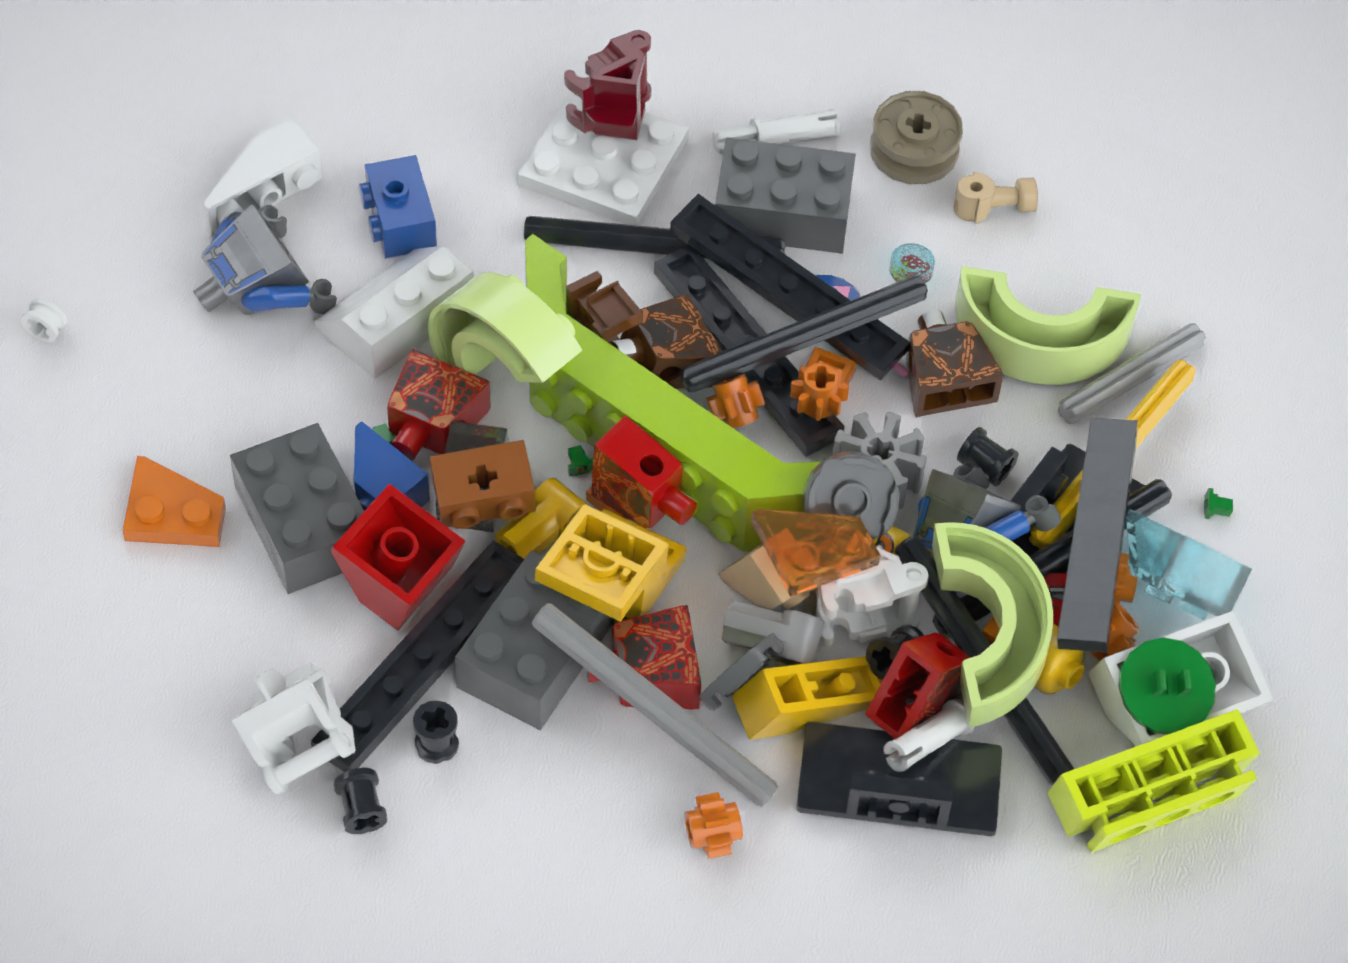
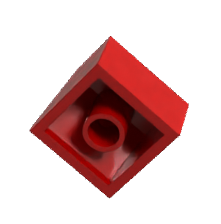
[330,483,466,631]

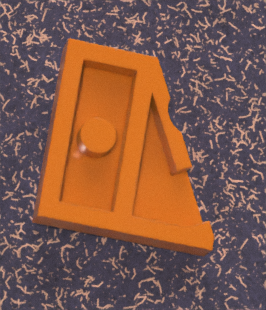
[123,456,226,547]

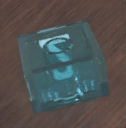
[1126,509,1252,620]

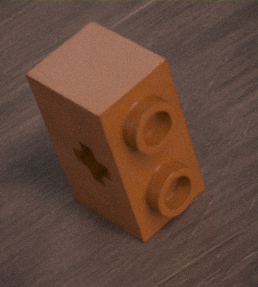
[429,440,536,529]

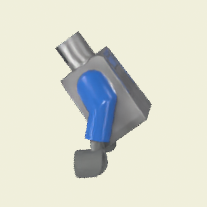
[193,204,337,315]
[913,465,1061,561]

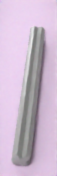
[532,603,778,806]

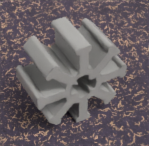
[833,412,927,510]

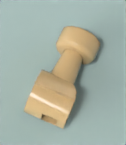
[954,172,1038,223]

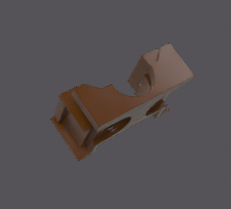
[566,271,643,343]

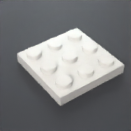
[518,91,689,225]

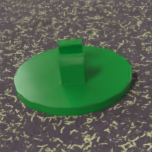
[1118,637,1216,735]

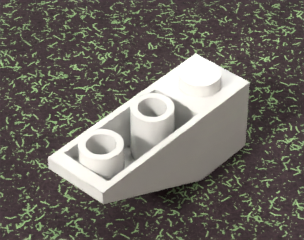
[203,118,323,237]

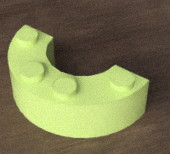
[955,266,1141,385]
[428,272,582,383]
[932,522,1053,727]

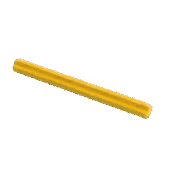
[1029,359,1196,549]

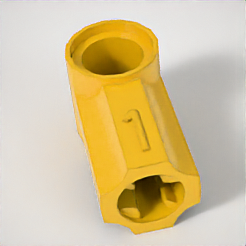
[495,477,590,559]

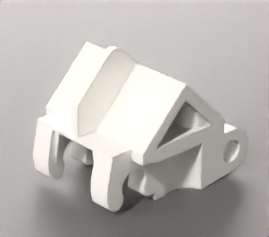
[811,537,929,647]
[232,662,355,794]

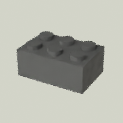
[715,138,856,254]
[230,423,364,594]
[455,550,612,731]

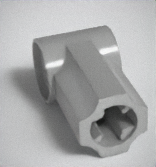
[722,600,825,665]

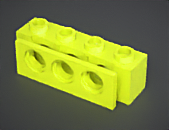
[1047,709,1260,853]

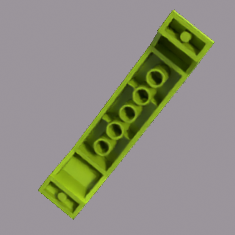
[525,234,895,552]

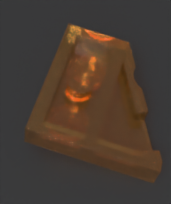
[751,509,881,597]

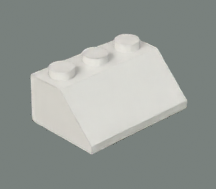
[314,246,474,379]
[1088,610,1274,746]

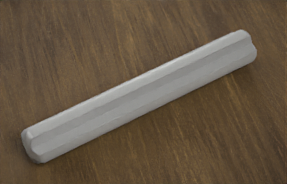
[1058,323,1206,424]

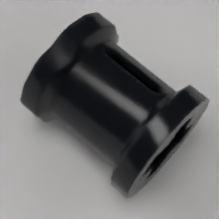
[957,427,1019,487]
[866,625,925,680]
[413,700,459,764]
[333,768,388,834]

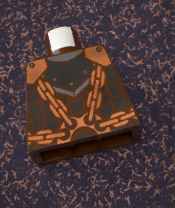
[609,294,723,389]
[906,310,1003,417]

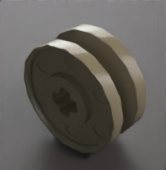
[870,91,963,184]

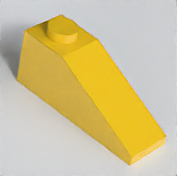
[732,656,883,740]

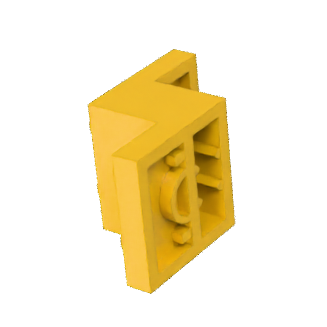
[535,504,687,622]

